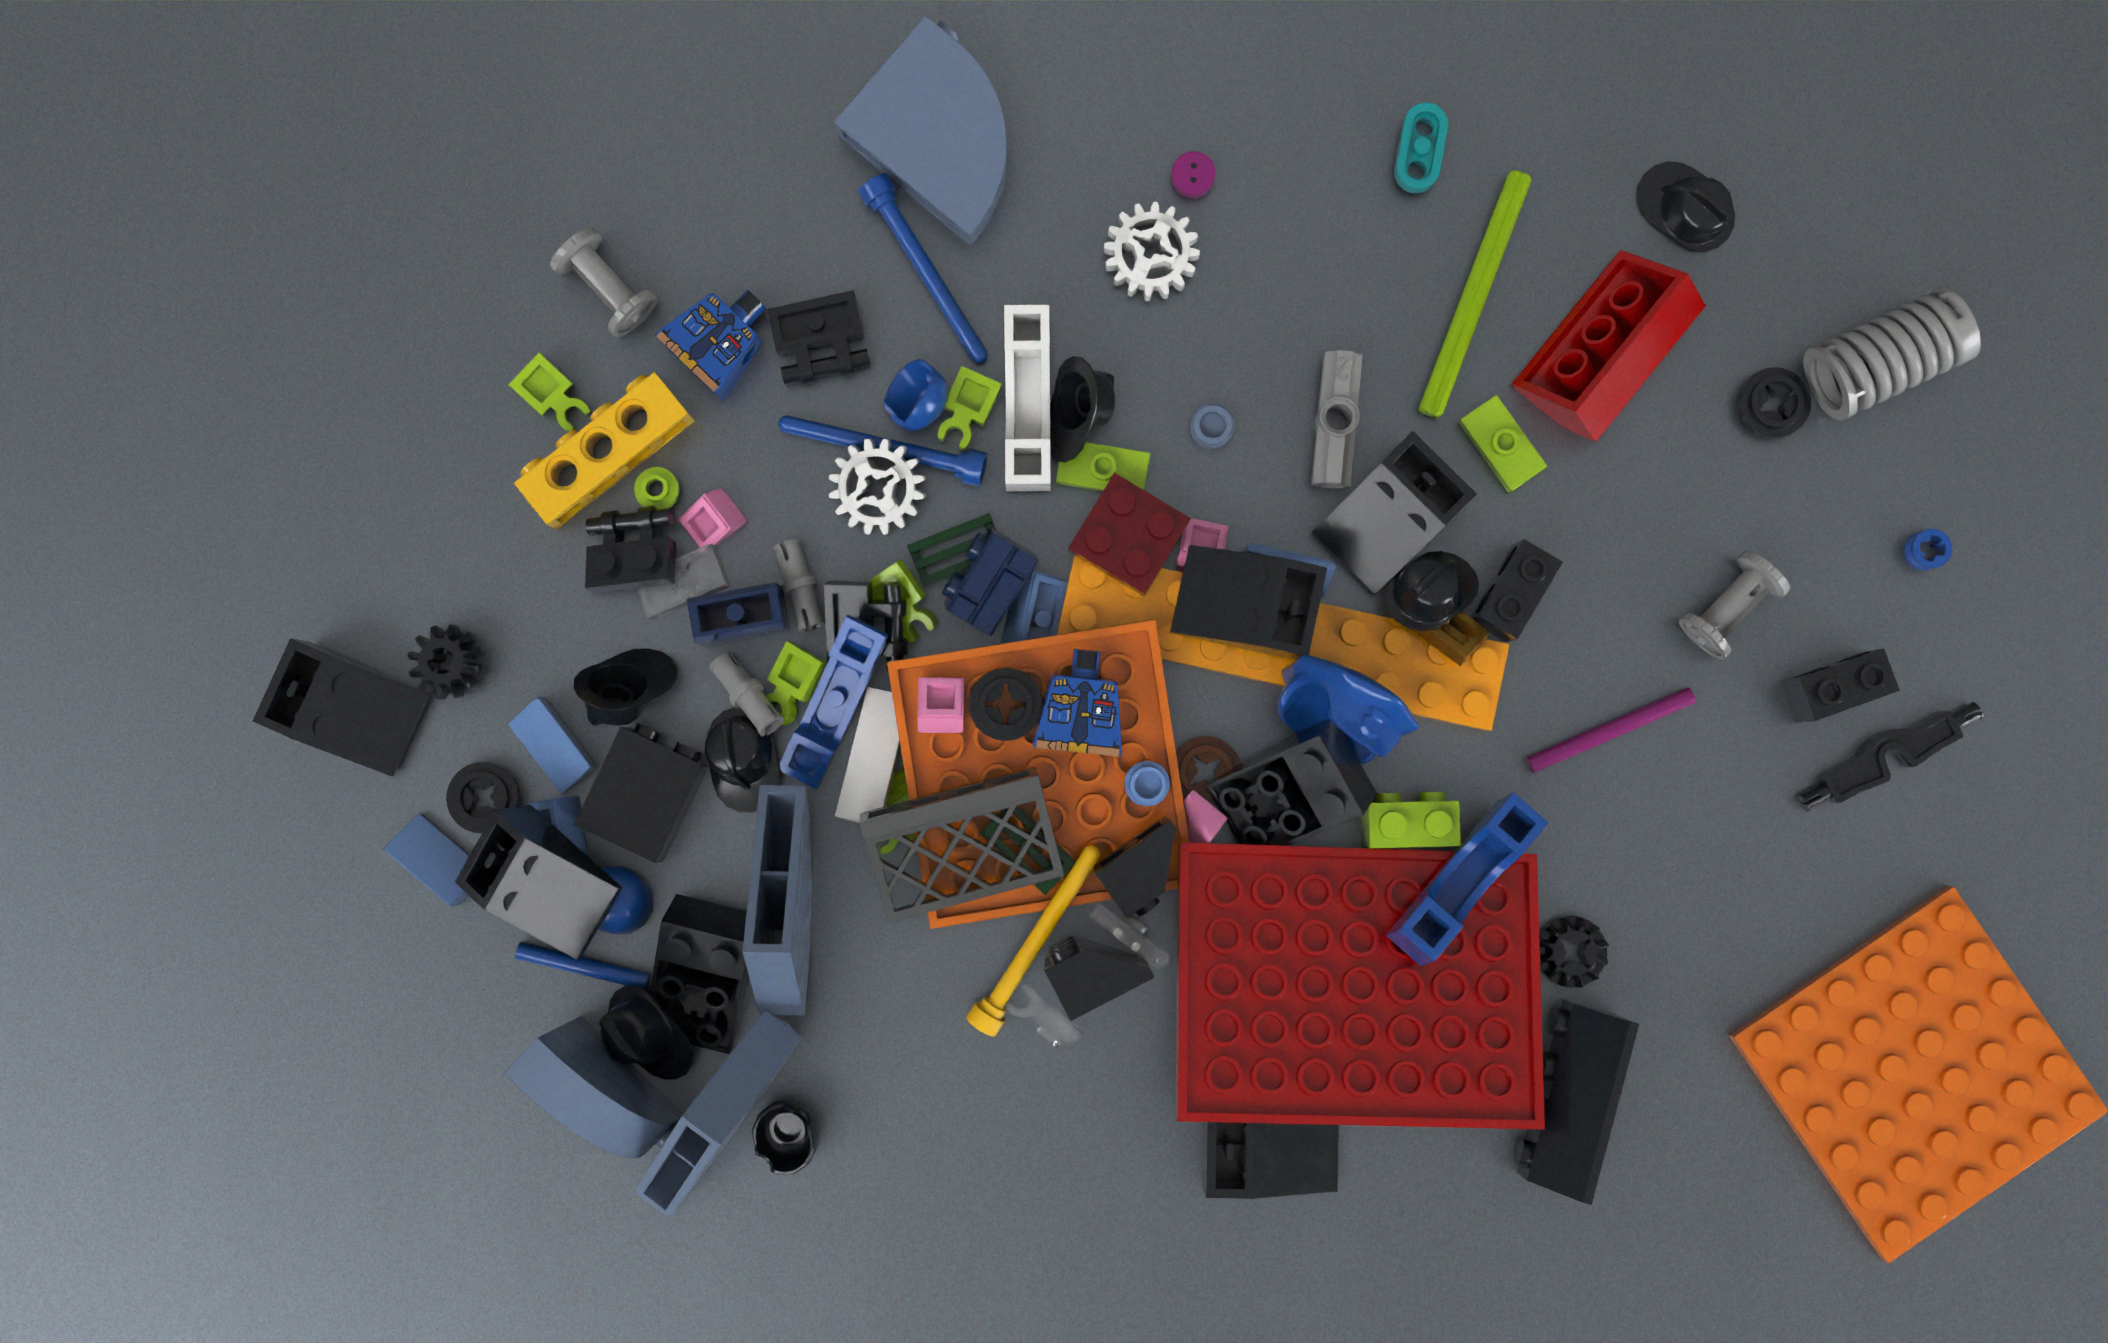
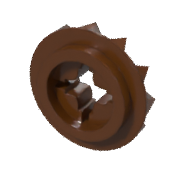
[1176,736,1241,806]

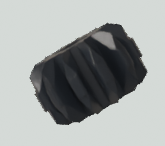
[407,624,487,700]

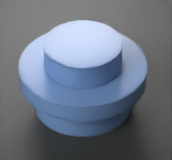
[1124,760,1170,806]

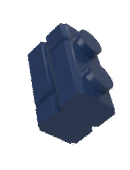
[942,528,1039,636]
[687,582,790,646]

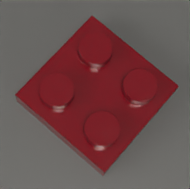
[1068,473,1191,596]

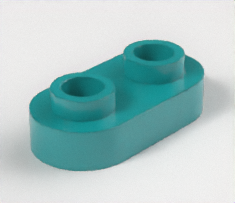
[1394,102,1448,193]

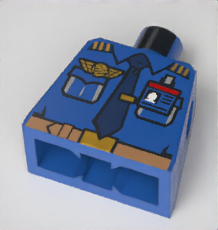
[655,290,766,401]
[1032,649,1122,757]

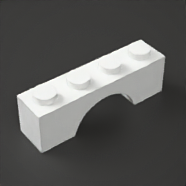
[1004,305,1051,492]

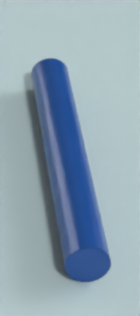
[515,942,651,990]

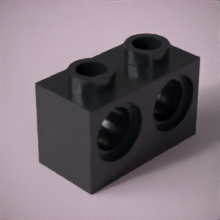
[1470,539,1563,643]
[1781,648,1900,723]

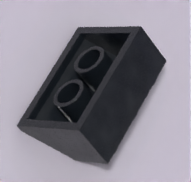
[1044,936,1155,1021]

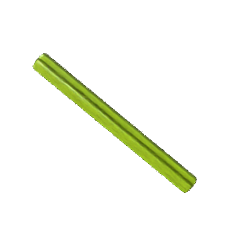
[1419,170,1532,418]

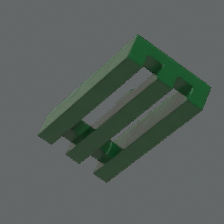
[907,513,996,588]
[979,806,1076,895]

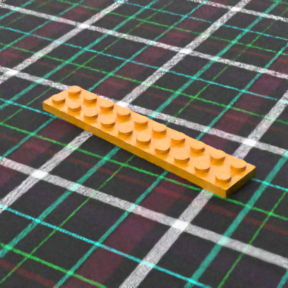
[1057,555,1510,731]

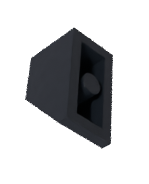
[1093,815,1176,918]

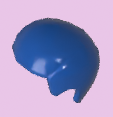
[883,359,948,431]
[598,866,653,935]

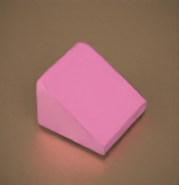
[678,488,747,554]
[1175,518,1229,572]
[917,677,964,733]
[1183,790,1227,843]

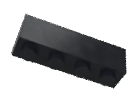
[1514,999,1639,1205]

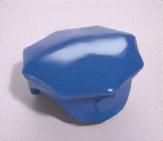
[1277,655,1420,764]

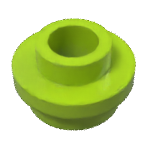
[634,467,680,510]

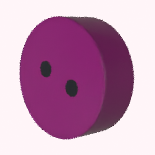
[1171,151,1216,199]

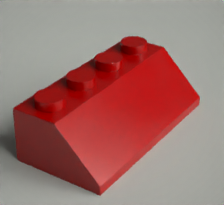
[1512,250,1706,442]

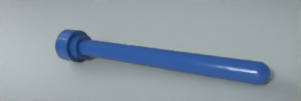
[857,173,988,363]
[778,415,988,487]

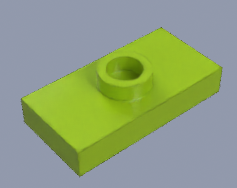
[1458,395,1548,494]
[1056,442,1150,492]

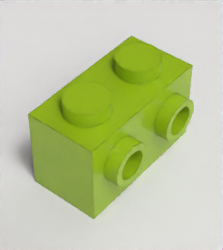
[1361,792,1461,848]

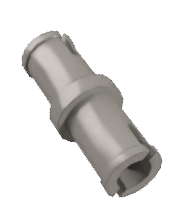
[772,539,825,632]
[709,651,784,736]

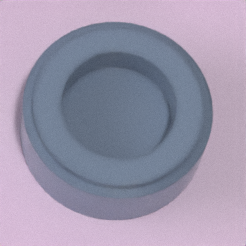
[1190,403,1235,449]

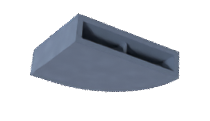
[834,15,1007,246]
[742,785,812,1016]
[634,1010,802,1219]
[504,1016,683,1159]

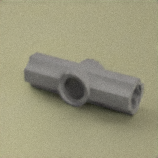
[1311,350,1363,489]

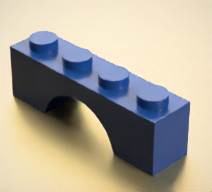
[1386,792,1549,966]

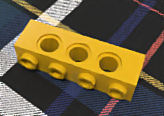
[514,372,695,530]

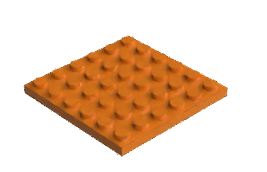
[887,619,1190,929]
[1729,886,2108,1264]

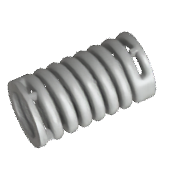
[1803,287,1981,421]

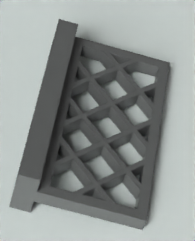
[859,767,1064,923]

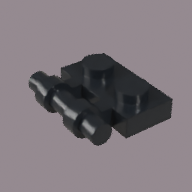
[767,290,871,385]
[585,506,676,594]
[824,581,908,672]

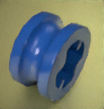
[1904,529,1952,570]

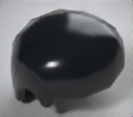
[752,1100,820,1175]

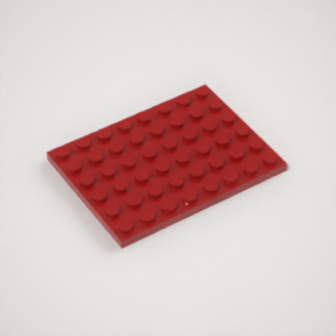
[1176,842,1545,1130]

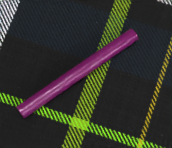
[1525,687,1696,773]

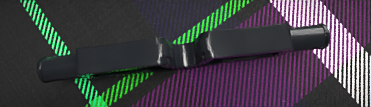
[1797,702,1984,812]

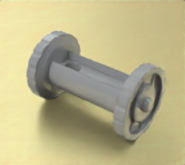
[550,227,659,337]
[1679,551,1791,660]

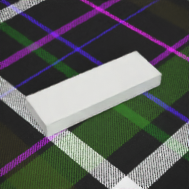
[835,687,901,823]

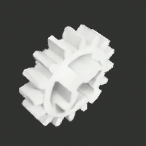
[1103,202,1200,301]
[829,438,926,535]

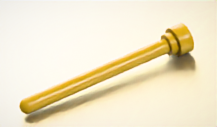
[966,845,1100,1037]

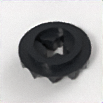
[1737,367,1811,439]
[969,667,1042,741]
[446,762,520,834]
[1539,916,1609,988]

